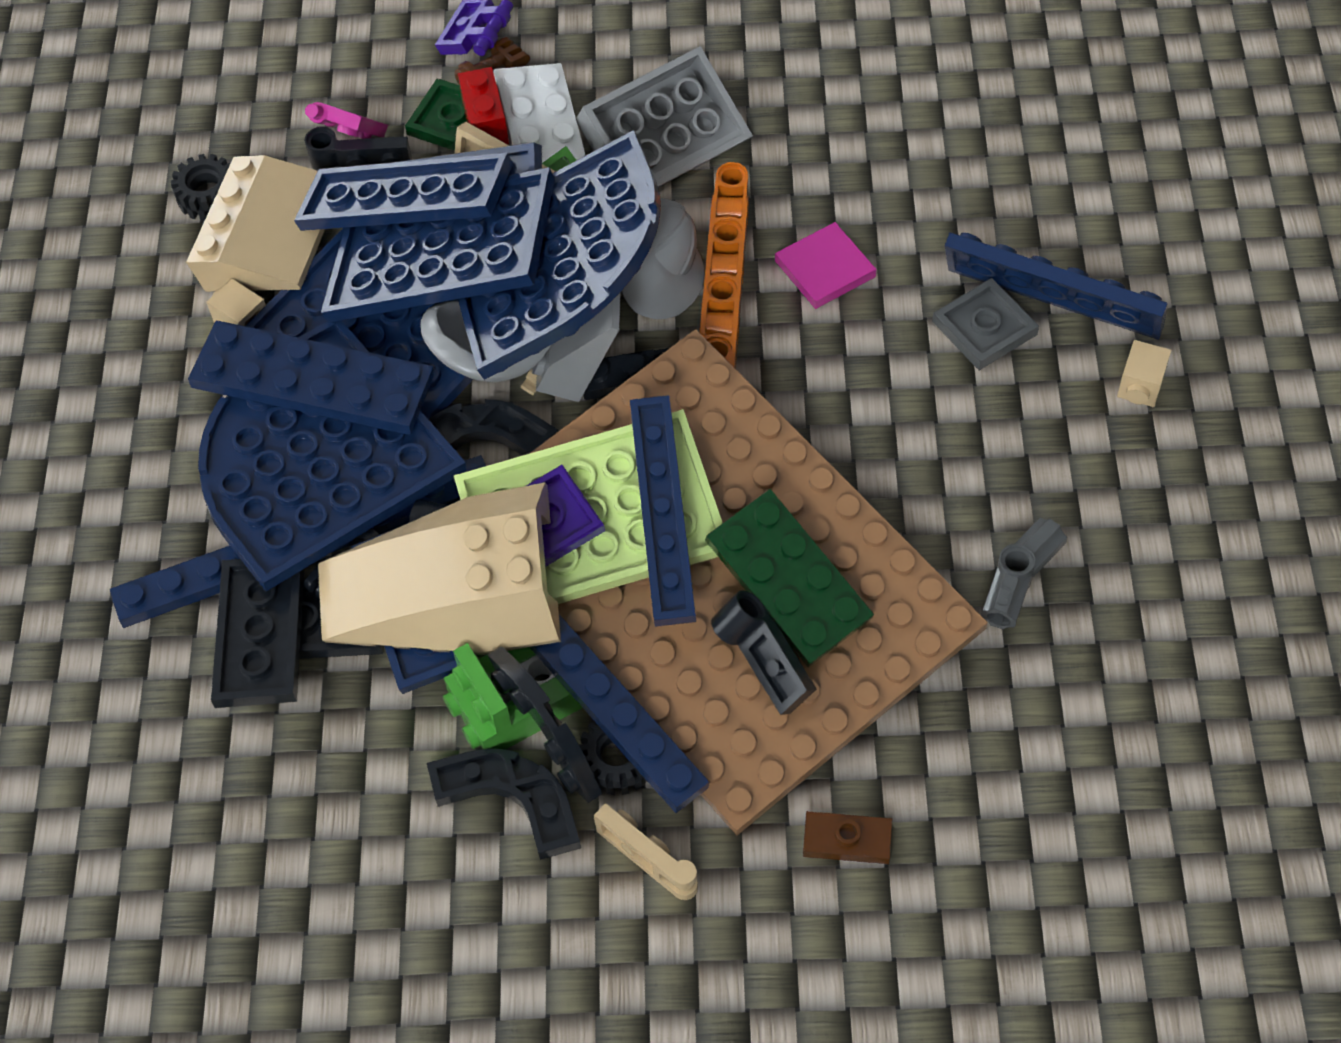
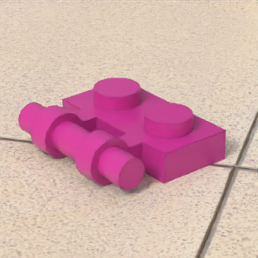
[305,102,388,139]

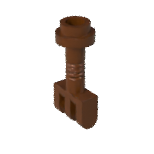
[455,37,530,84]

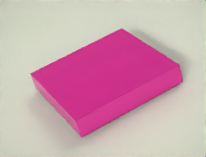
[775,222,876,309]

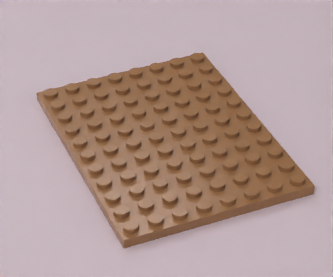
[529,329,988,836]

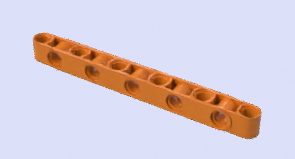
[699,162,749,369]

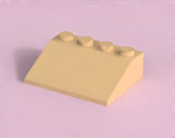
[186,155,325,292]

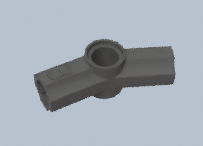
[981,518,1067,630]

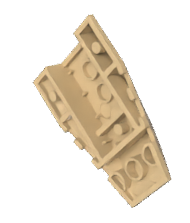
[318,483,561,655]

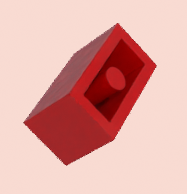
[457,67,509,145]

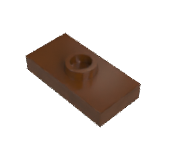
[803,811,892,864]

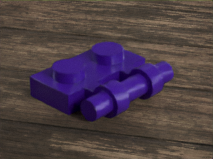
[435,0,513,56]

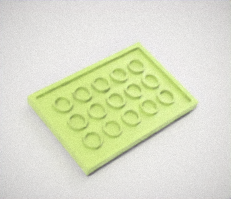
[454,409,723,604]

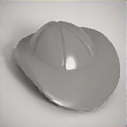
[621,198,704,319]
[420,299,551,382]

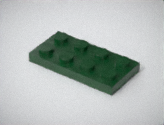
[705,489,874,667]

